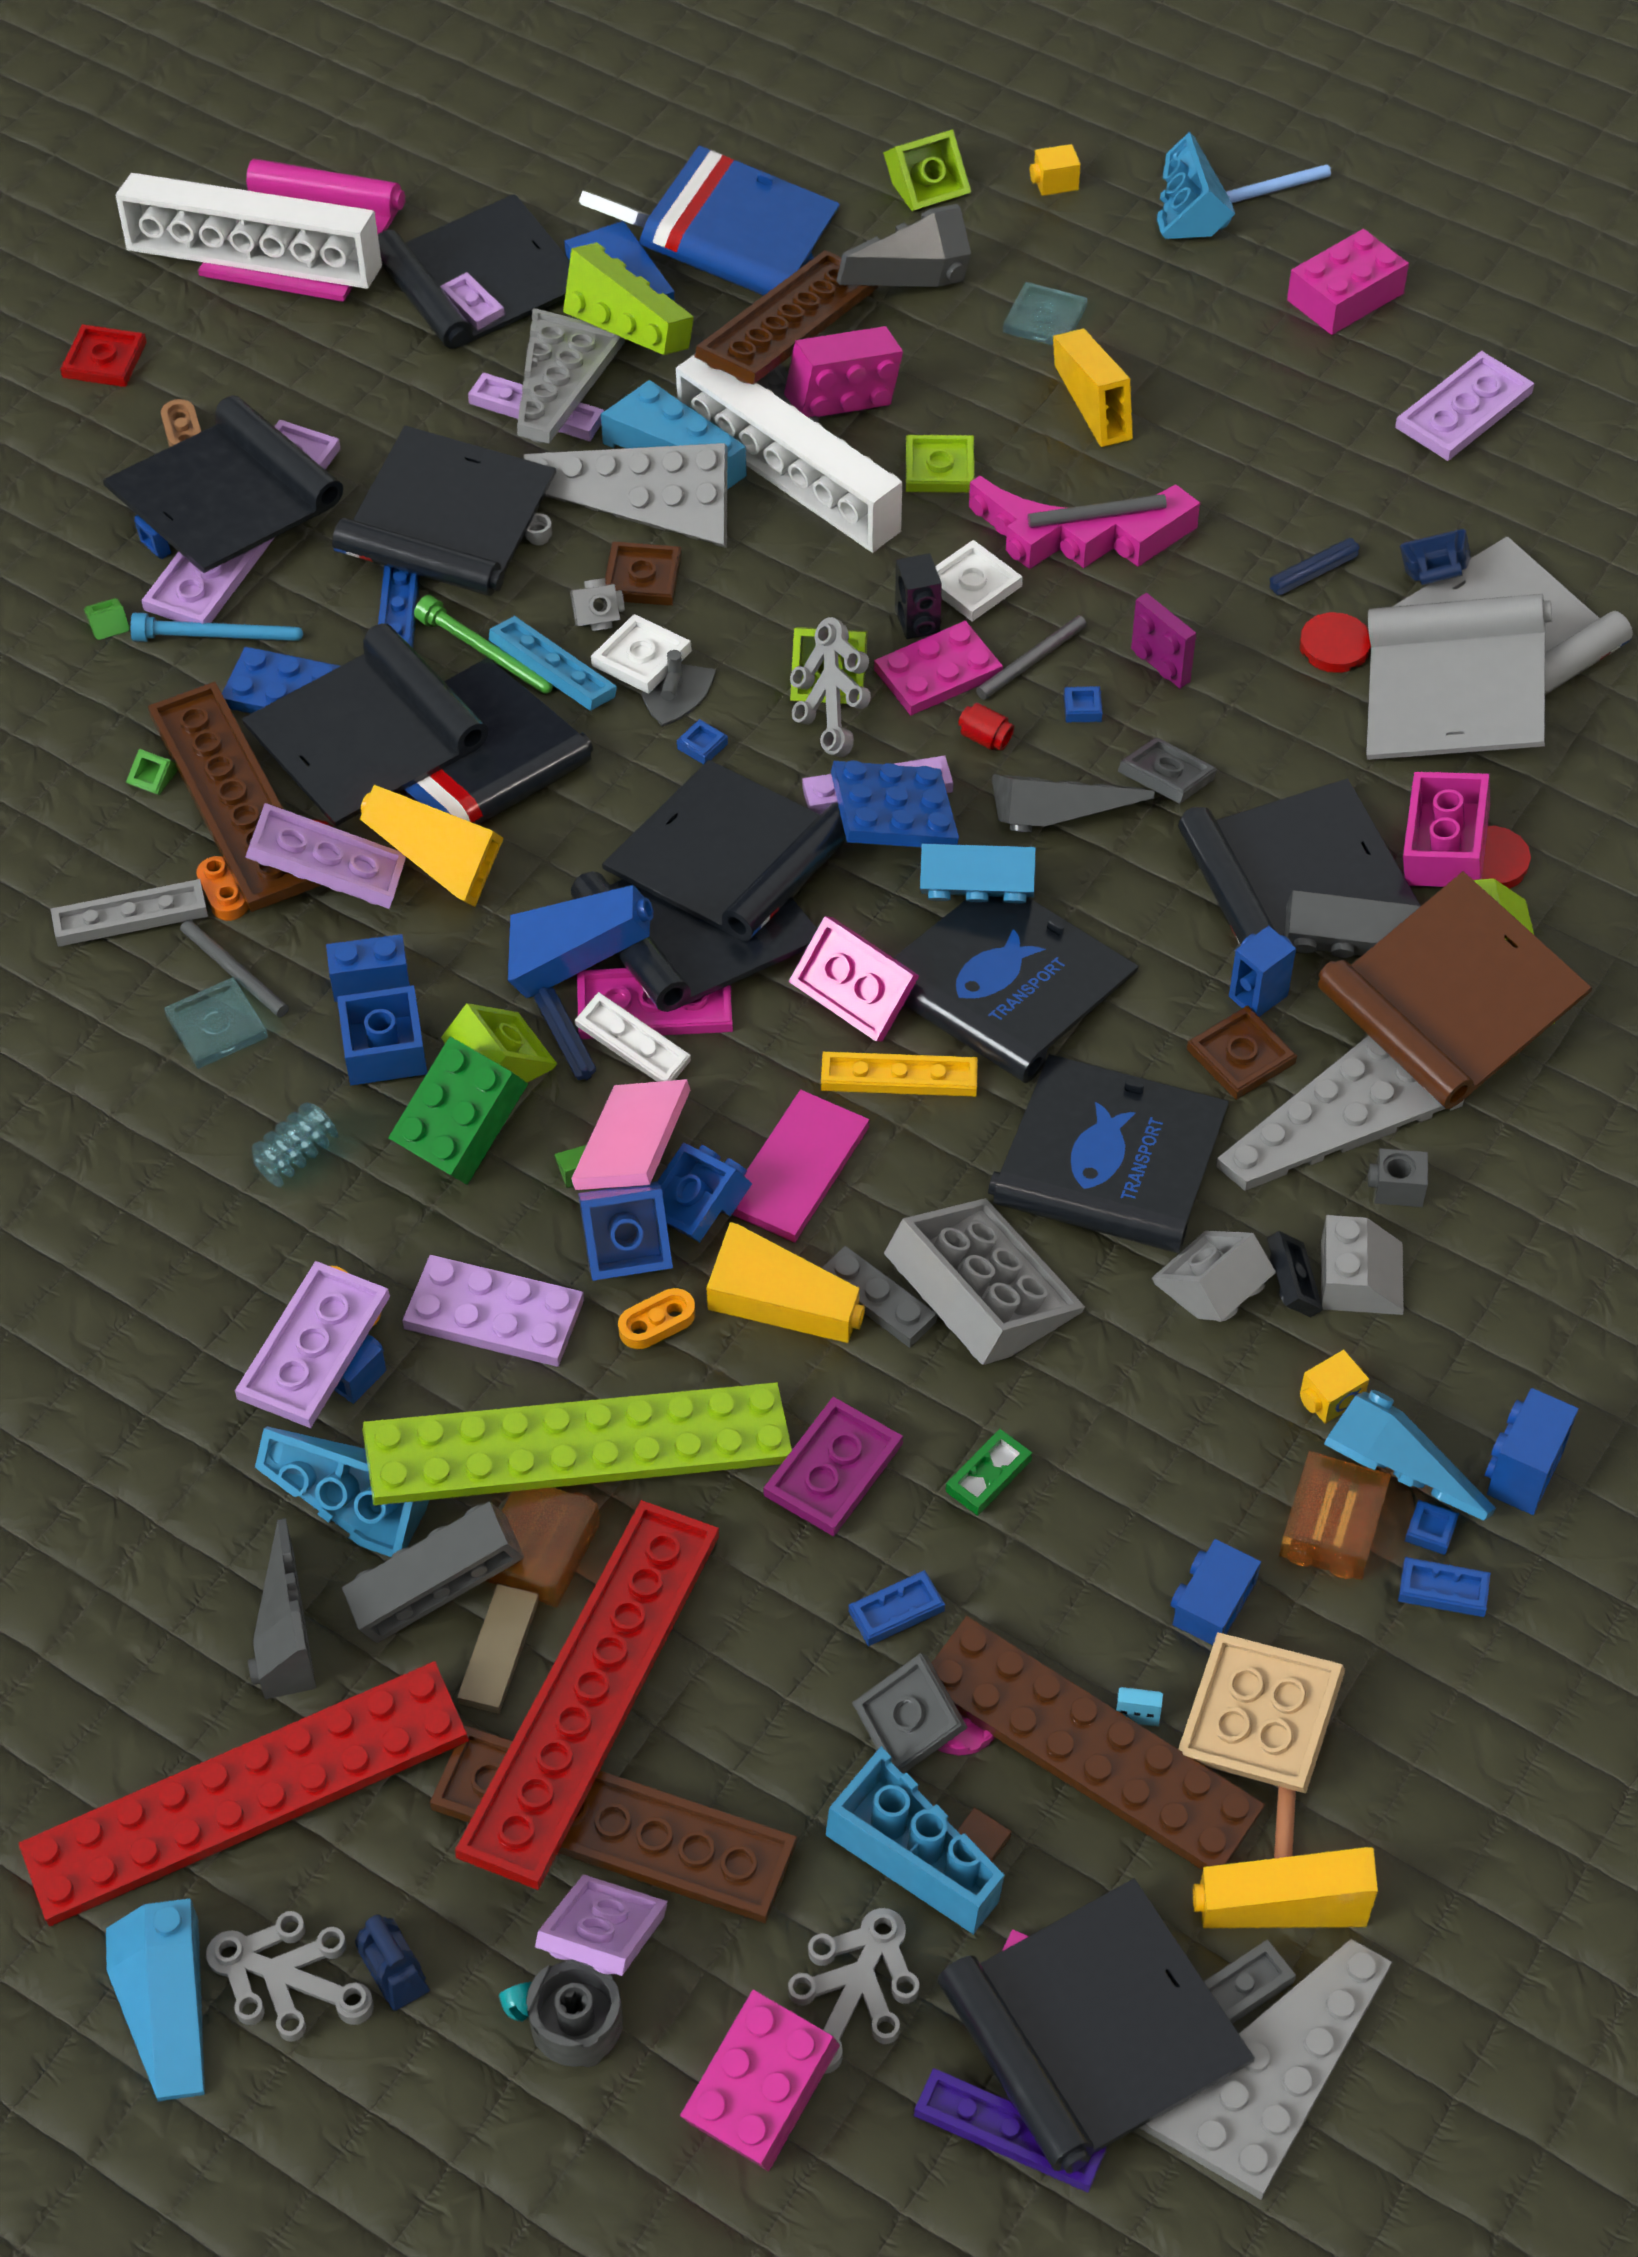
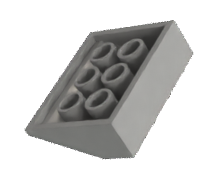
[884,1198,1085,1365]

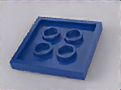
[831,761,959,847]

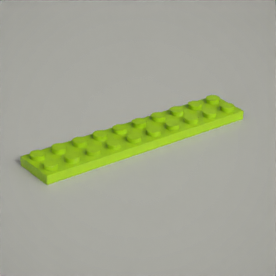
[362,1382,792,1505]

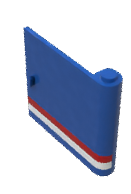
[640,146,840,296]

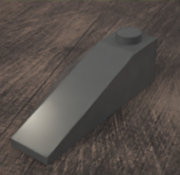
[836,204,971,287]
[992,774,1154,832]
[248,1518,317,1699]

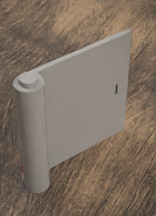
[1392,536,1633,695]
[1366,594,1552,760]

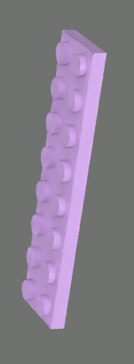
[141,420,341,624]

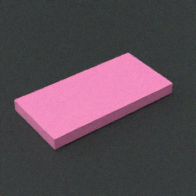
[571,1079,691,1190]

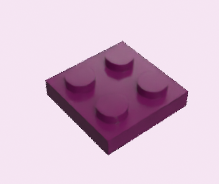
[1131,592,1196,689]

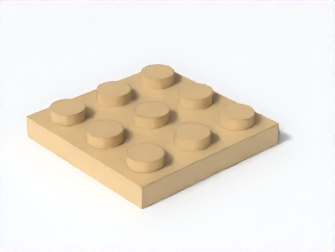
[1178,1632,1345,1794]

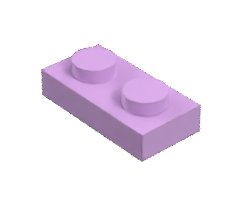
[440,272,505,330]

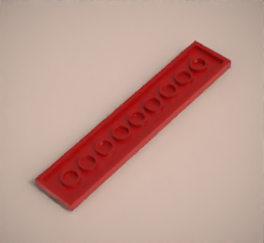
[455,1500,719,1890]
[18,1661,469,1927]

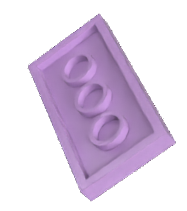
[1395,351,1535,461]
[245,803,406,909]
[402,1255,584,1367]
[235,1261,390,1428]

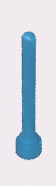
[131,612,303,642]

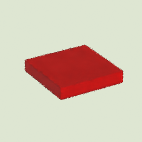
[60,324,147,387]

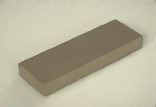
[457,1584,539,1714]

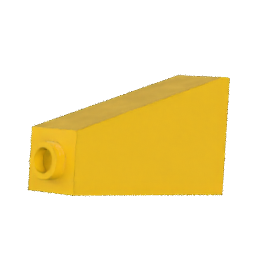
[1053,328,1133,447]
[360,785,504,907]
[706,1222,865,1343]
[1193,1848,1378,1928]

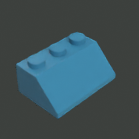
[920,844,1036,903]

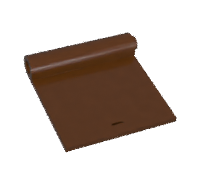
[1318,871,1592,1109]

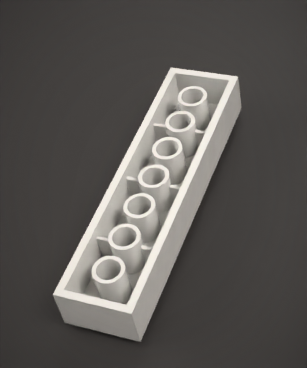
[115,173,382,289]
[676,354,902,553]

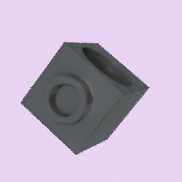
[1368,1148,1428,1207]

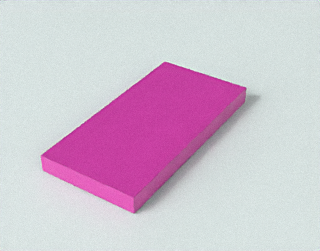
[577,968,733,1039]
[732,1089,870,1243]

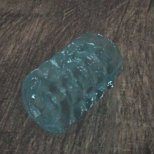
[251,1102,339,1188]

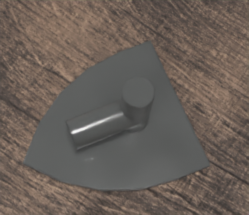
[641,650,716,727]

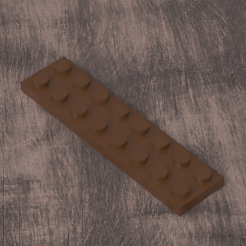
[694,250,879,385]
[148,682,321,912]
[932,1616,1265,1870]
[430,1725,797,1924]

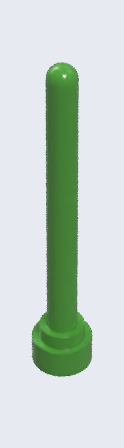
[414,595,553,694]

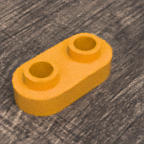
[618,1288,695,1349]

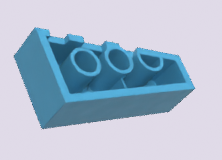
[601,380,747,490]
[826,1746,1004,1934]

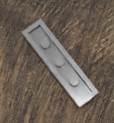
[50,879,208,947]

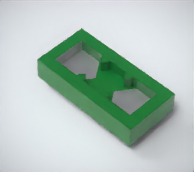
[945,1429,1032,1516]

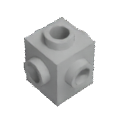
[570,578,625,631]

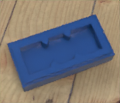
[1398,1557,1491,1617]
[848,1570,945,1646]

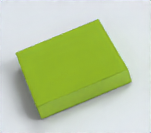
[906,435,975,492]

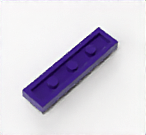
[914,2068,1107,2193]

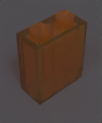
[1279,1451,1391,1580]
[486,1487,600,1608]

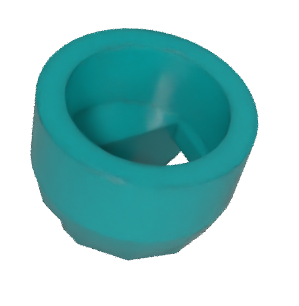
[498,1982,532,2022]

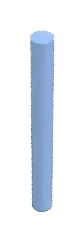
[1226,164,1331,203]

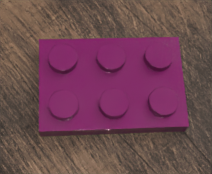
[763,1397,903,1537]

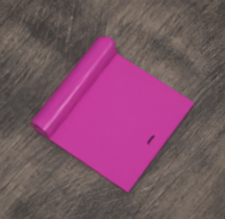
[198,158,405,302]

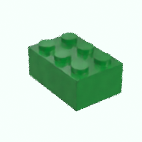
[388,1036,528,1185]

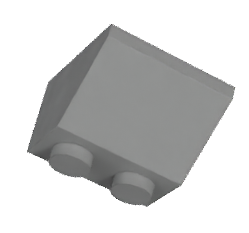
[1321,1215,1404,1315]
[1152,1231,1276,1322]

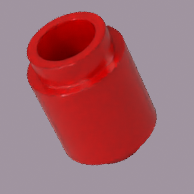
[958,702,1015,751]

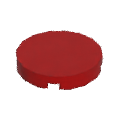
[1300,612,1371,673]
[1482,826,1531,889]

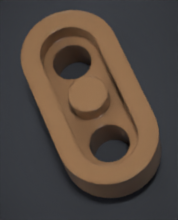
[161,399,201,447]

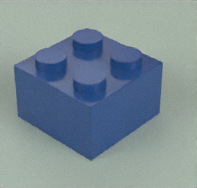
[337,985,427,1086]
[578,1181,673,1281]
[1485,1388,1579,1516]

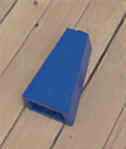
[564,221,675,302]
[508,885,653,998]

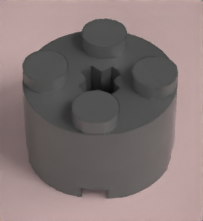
[527,1959,623,2067]

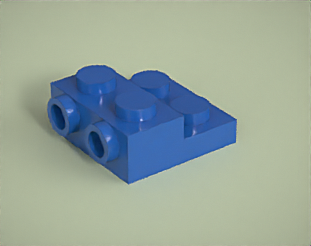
[658,1142,752,1243]

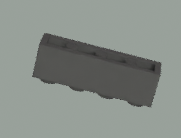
[1284,890,1421,958]
[342,1501,525,1643]

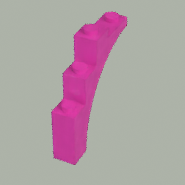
[969,476,1200,569]

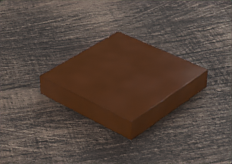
[605,541,682,606]
[1187,1005,1297,1100]

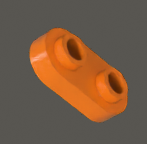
[197,856,249,921]

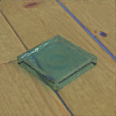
[1003,282,1087,345]
[164,977,268,1069]

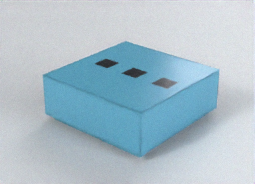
[1116,1687,1163,1727]

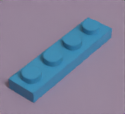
[488,616,617,711]

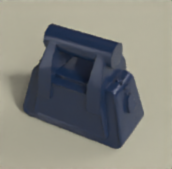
[1400,529,1471,585]
[355,1914,430,2011]

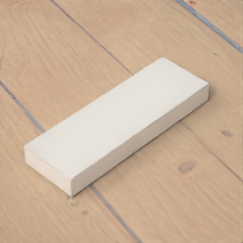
[575,992,691,1082]

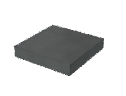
[1118,737,1217,804]
[852,1653,968,1774]

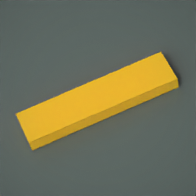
[821,1052,978,1097]

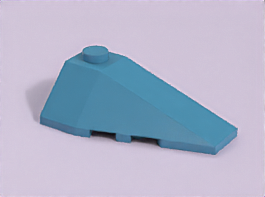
[1157,132,1235,239]
[1324,1390,1496,1521]
[255,1426,429,1557]
[106,1898,205,2101]

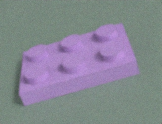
[535,1874,668,1976]

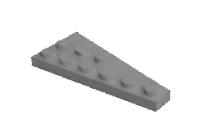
[517,308,625,444]
[524,443,728,548]
[1216,1035,1464,1191]
[1140,1939,1392,2200]

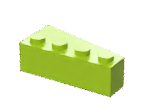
[563,243,694,355]

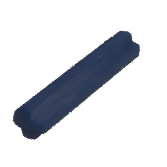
[1269,538,1360,596]
[534,987,596,1081]

